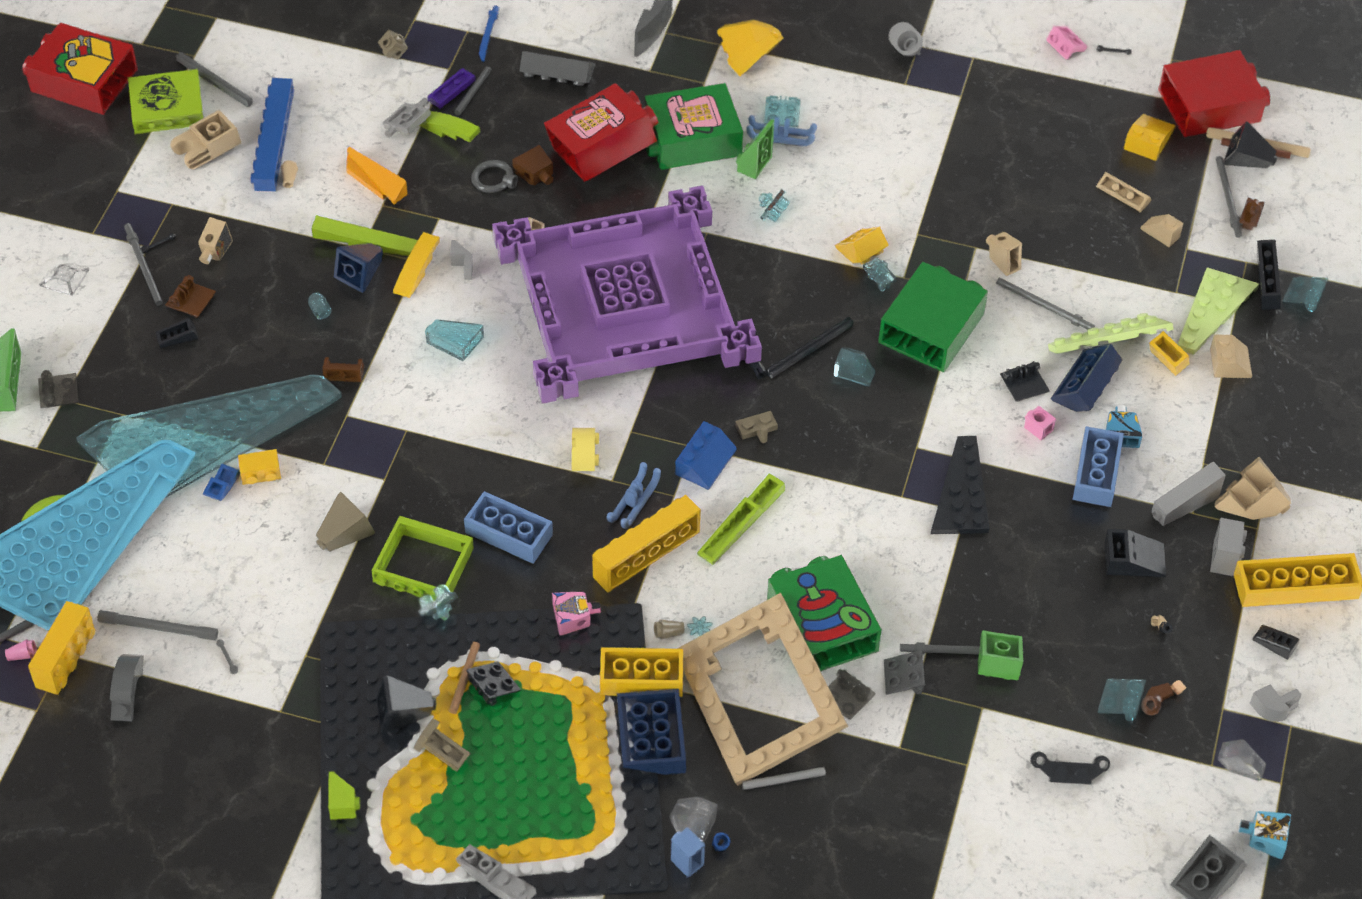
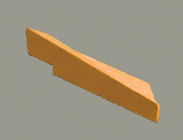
[346,147,408,204]

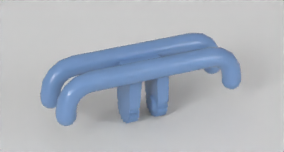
[746,115,817,146]
[607,462,661,529]

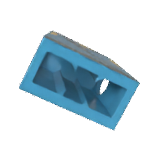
[1106,405,1142,448]

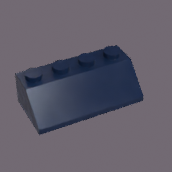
[1051,344,1123,412]

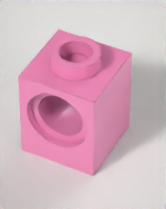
[1024,406,1056,440]

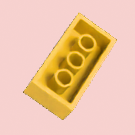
[28,601,95,695]
[600,647,683,697]

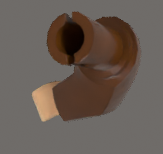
[1141,680,1186,715]

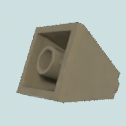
[316,492,375,552]

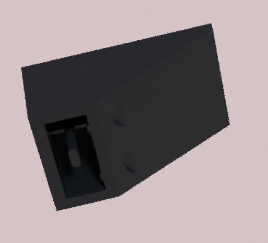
[1104,529,1166,577]

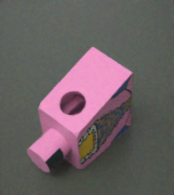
[552,592,601,636]

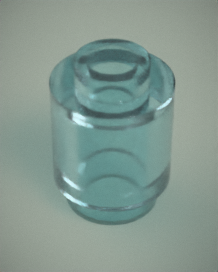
[308,292,332,319]

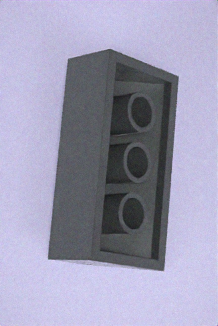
[519,51,595,86]

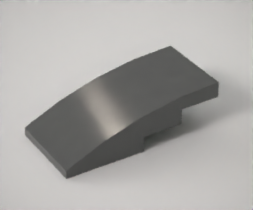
[634,0,672,57]

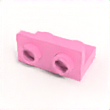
[1046,26,1087,59]

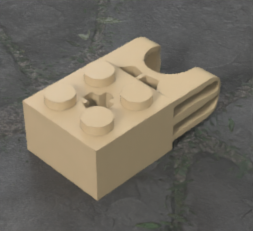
[170,110,241,169]

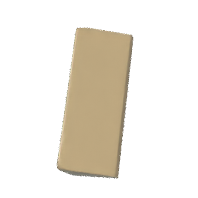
[1096,172,1151,212]

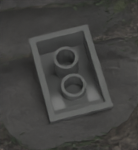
[1170,834,1247,899]

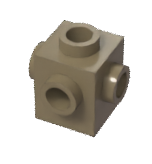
[378,30,408,60]

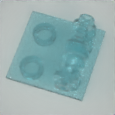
[764,95,801,127]
[1282,277,1328,312]
[1098,679,1146,721]

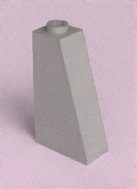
[1151,462,1226,526]

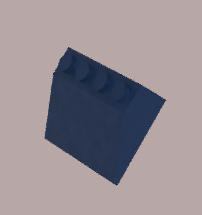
[617,689,686,775]

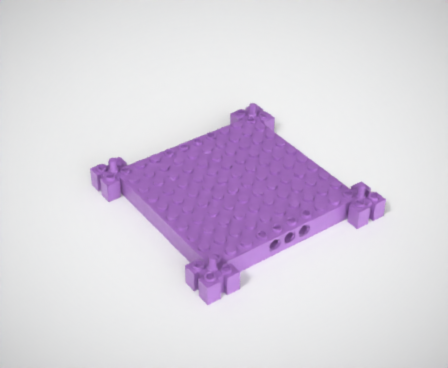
[492,185,762,404]

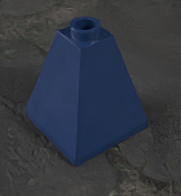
[334,243,383,293]

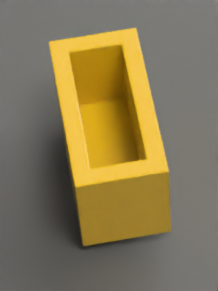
[1149,331,1190,376]
[238,449,281,485]

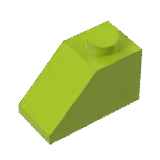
[329,772,360,820]

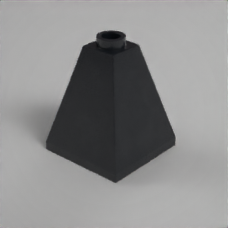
[1223,122,1278,168]
[376,676,436,733]

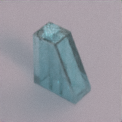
[425,319,484,361]

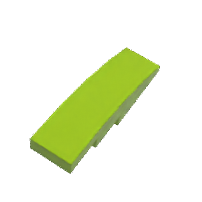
[419,111,480,142]

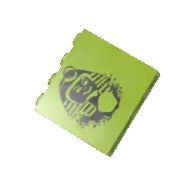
[128,69,204,134]

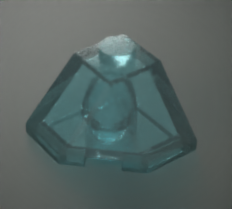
[834,347,875,386]

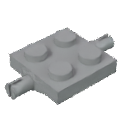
[383,98,431,138]

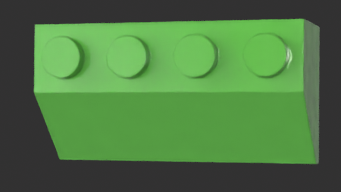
[0,328,22,412]

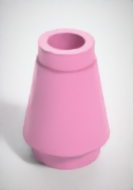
[5,639,37,661]

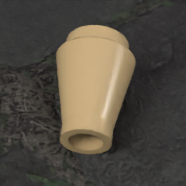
[281,160,298,188]

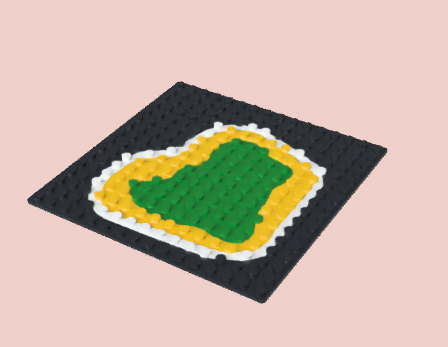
[320,603,667,899]

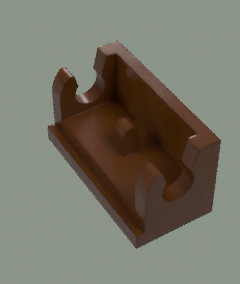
[322,357,364,382]

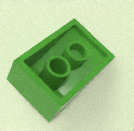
[736,119,774,179]

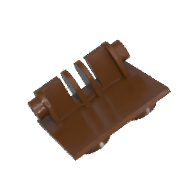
[165,275,216,318]

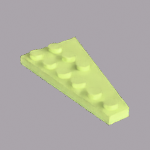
[1177,268,1259,355]
[1048,313,1174,354]

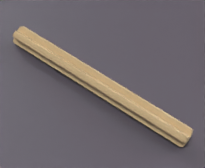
[1207,127,1311,158]

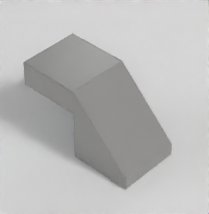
[450,240,473,280]

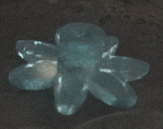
[687,616,713,636]

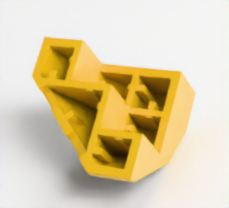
[717,20,783,76]

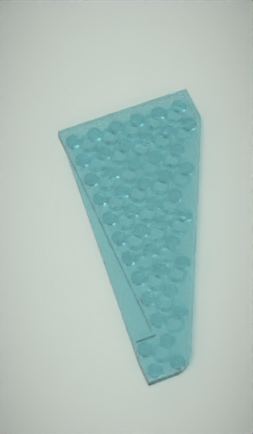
[76,375,342,498]

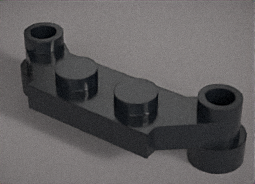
[1030,751,1110,785]

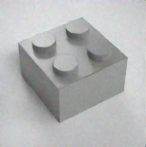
[1210,518,1247,576]

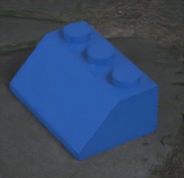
[675,421,737,490]

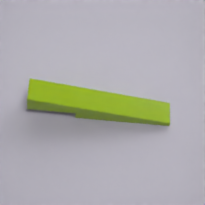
[311,215,418,256]
[697,473,785,565]

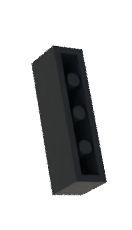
[1257,239,1281,310]

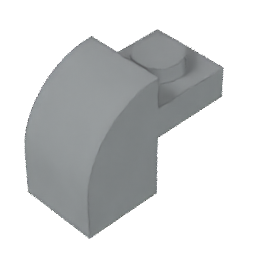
[1250,684,1302,722]

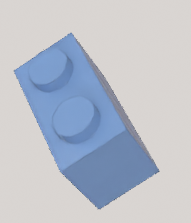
[671,827,705,878]

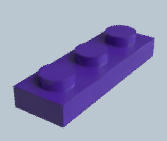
[427,68,475,109]

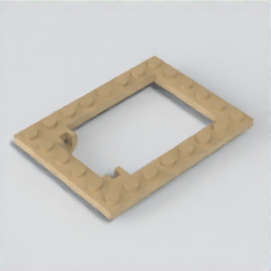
[677,593,848,785]

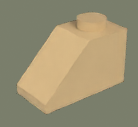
[1141,214,1183,247]

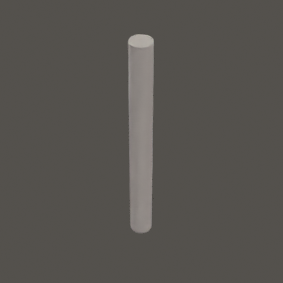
[742,767,825,790]

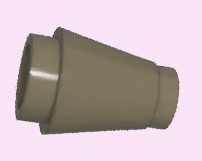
[654,619,685,640]

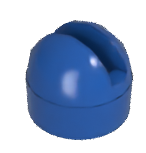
[712,833,730,851]

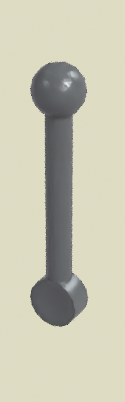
[216,639,238,674]

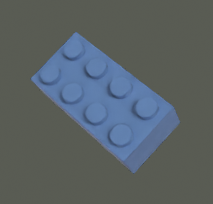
[1072,426,1124,507]
[464,491,553,563]

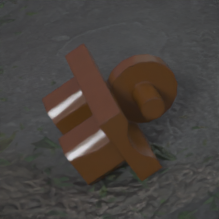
[1239,197,1265,231]

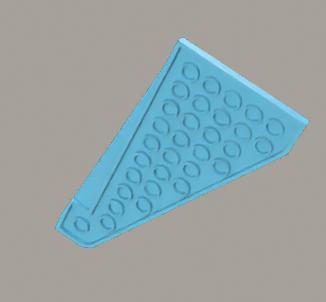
[0,440,196,631]

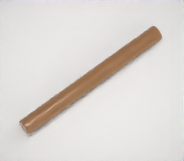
[449,642,480,714]

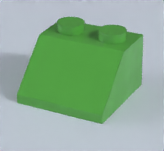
[978,630,1023,680]

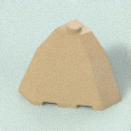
[1215,457,1291,520]

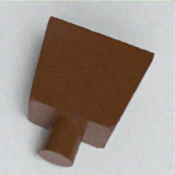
[512,145,554,185]

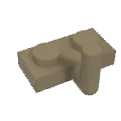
[735,411,778,443]

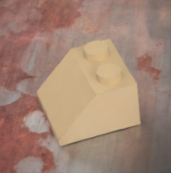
[1210,335,1252,378]

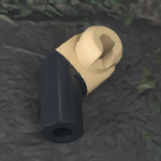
[1151,615,1172,633]

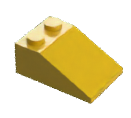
[1124,114,1175,161]

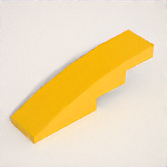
[393,232,440,298]

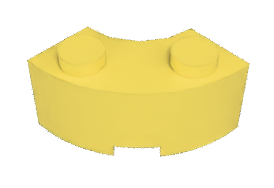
[572,428,599,471]

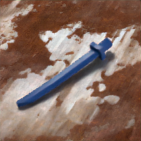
[479,5,500,62]

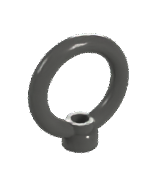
[471,160,518,193]

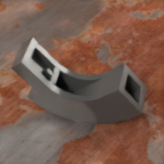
[110,654,144,721]

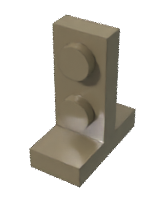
[413,718,470,771]

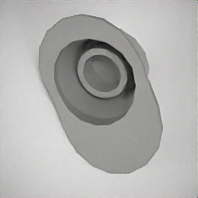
[889,22,923,56]

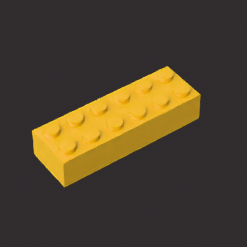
[593,495,701,593]
[1233,553,1362,607]

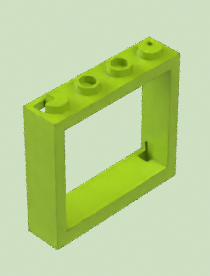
[372,516,474,603]

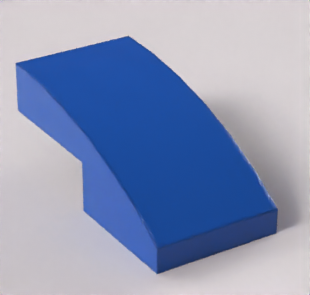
[203,464,240,501]

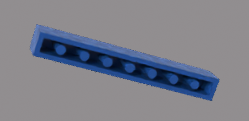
[250,78,294,192]

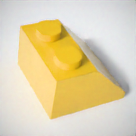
[835,226,889,264]

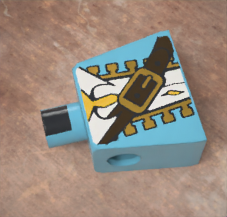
[1238,811,1291,859]

